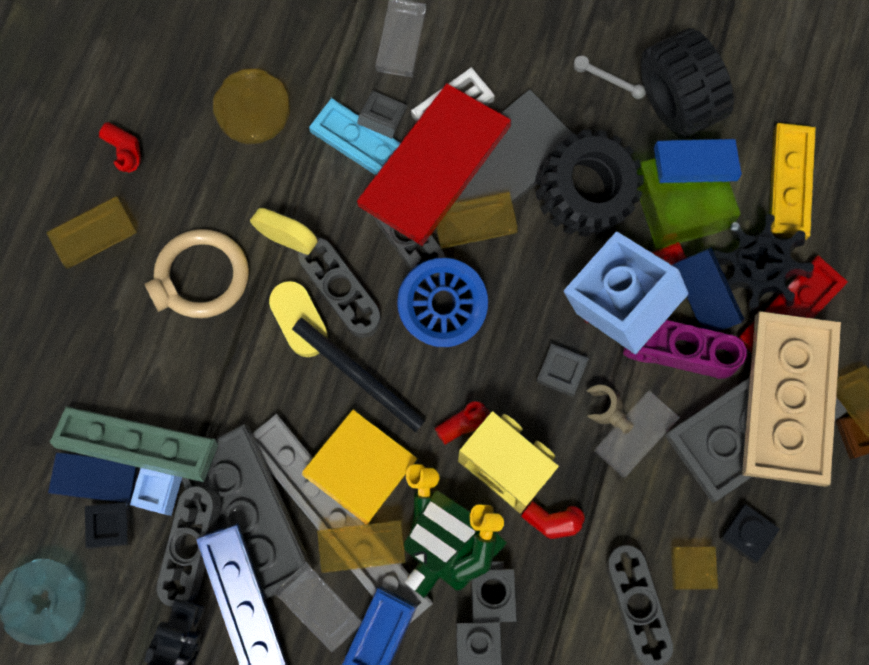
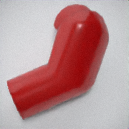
[99,122,141,173]
[434,401,490,445]
[521,501,585,539]

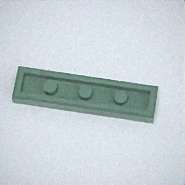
[50,406,218,482]

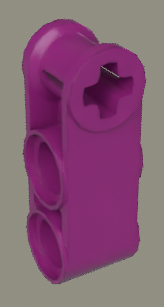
[623,320,746,379]

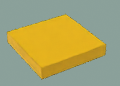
[302,410,418,525]

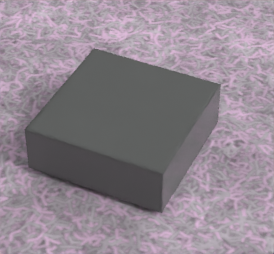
[357,91,408,139]
[536,344,589,397]

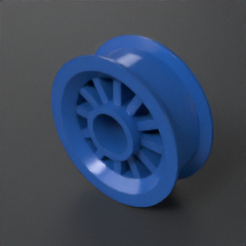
[397,258,488,347]

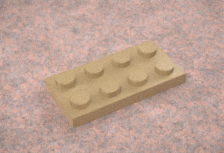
[742,312,841,487]

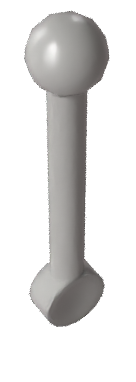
[574,55,646,99]

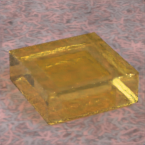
[671,547,718,590]

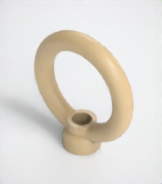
[144,229,249,318]

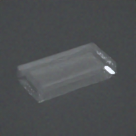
[375,0,426,78]
[594,391,680,478]
[275,562,362,653]

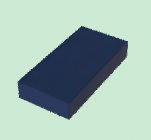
[672,247,744,332]
[48,452,139,504]

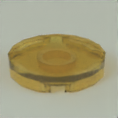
[213,69,290,144]

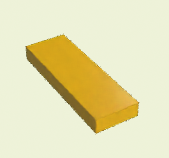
[769,123,816,240]

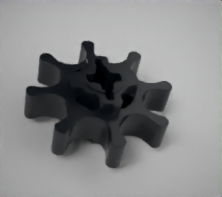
[713,214,814,314]
[144,598,205,665]

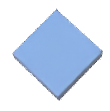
[130,468,182,516]

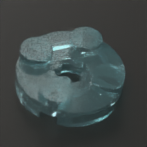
[0,559,86,645]

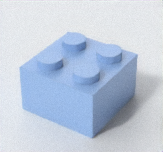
[563,231,689,355]

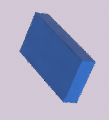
[654,139,742,183]
[342,586,418,665]

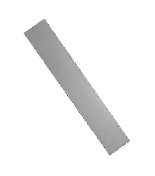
[253,414,433,623]

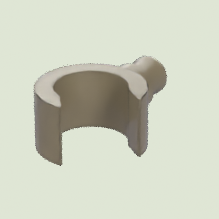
[587,385,634,434]

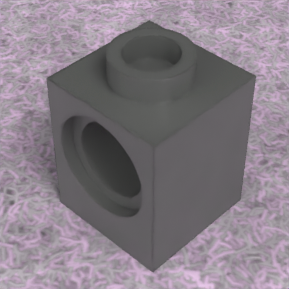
[471,562,517,623]
[456,622,502,665]

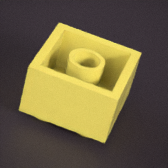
[458,411,559,514]

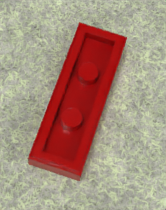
[739,255,848,353]

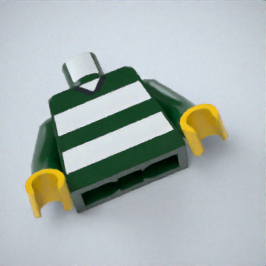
[404,464,507,598]

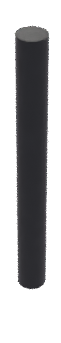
[292,318,426,433]

